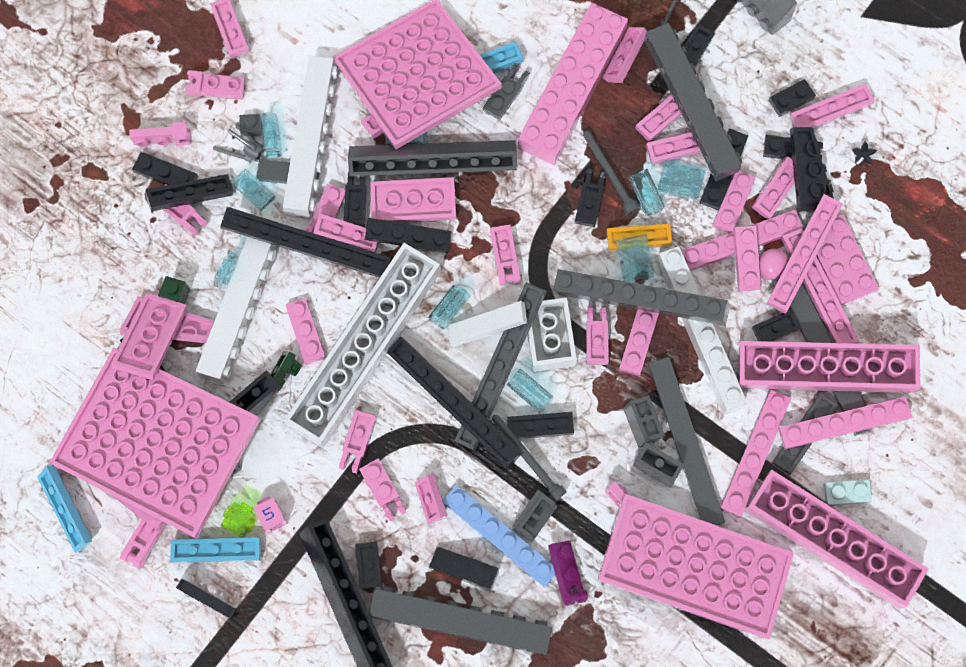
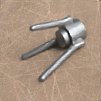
[213,124,265,163]

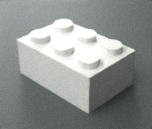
[527,298,577,372]

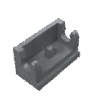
[623,395,665,448]
[512,490,557,543]

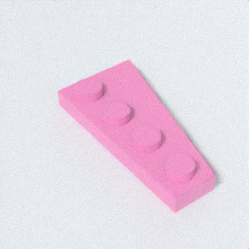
[120,296,214,343]

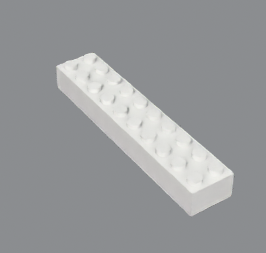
[284,243,441,449]

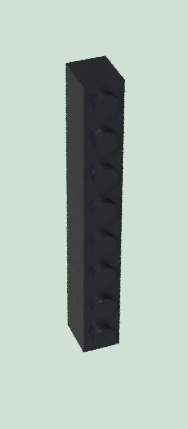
[299,519,393,667]

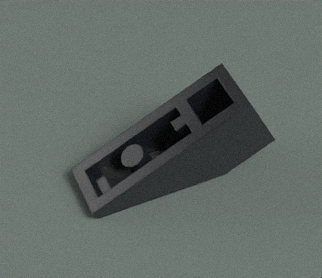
[229,370,281,416]
[429,547,499,592]

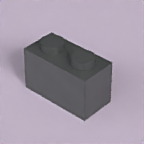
[633,442,684,488]

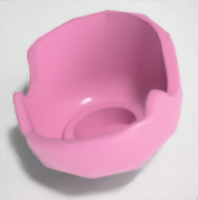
[759,249,790,281]

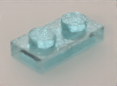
[231,168,276,212]

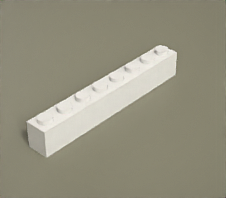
[283,56,338,218]
[195,215,279,384]
[657,246,747,416]

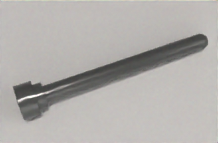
[583,130,641,217]
[492,414,567,502]

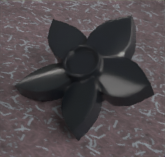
[852,141,877,165]

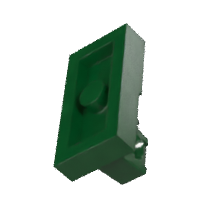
[270,351,302,391]

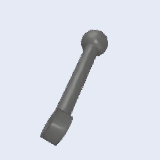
[660,0,679,26]

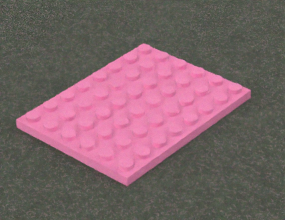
[49,347,261,539]

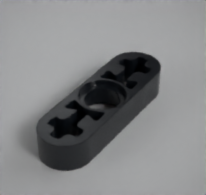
[175,578,237,619]

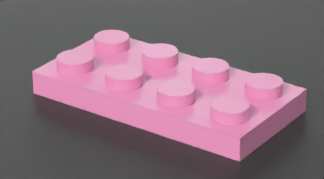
[370,177,456,223]
[803,214,879,305]
[111,293,187,380]

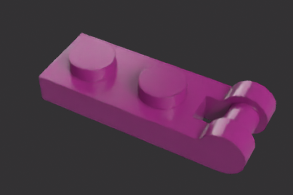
[548,540,588,606]

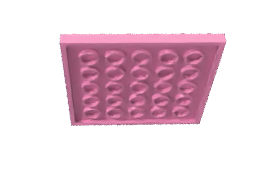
[332,0,502,149]

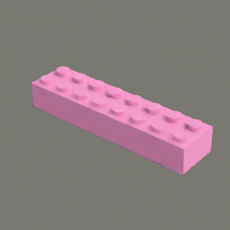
[518,3,628,166]
[738,341,920,393]
[745,470,929,609]

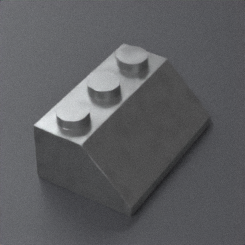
[736,0,797,35]

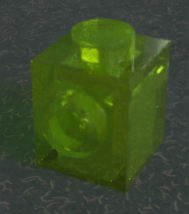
[220,502,257,538]

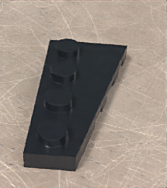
[789,127,834,212]

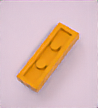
[606,223,672,251]

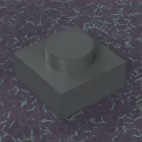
[239,114,261,137]

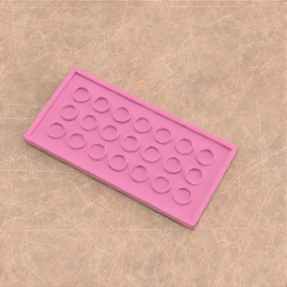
[597,494,794,640]

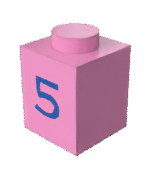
[253,497,288,534]

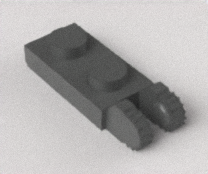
[483,64,530,120]

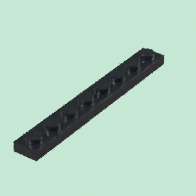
[220,207,391,278]
[387,336,524,469]

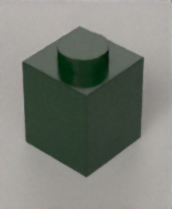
[158,276,191,304]

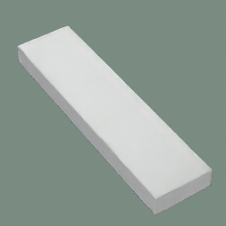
[448,301,527,347]

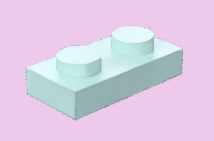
[824,480,872,506]

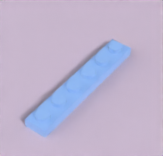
[443,485,555,588]

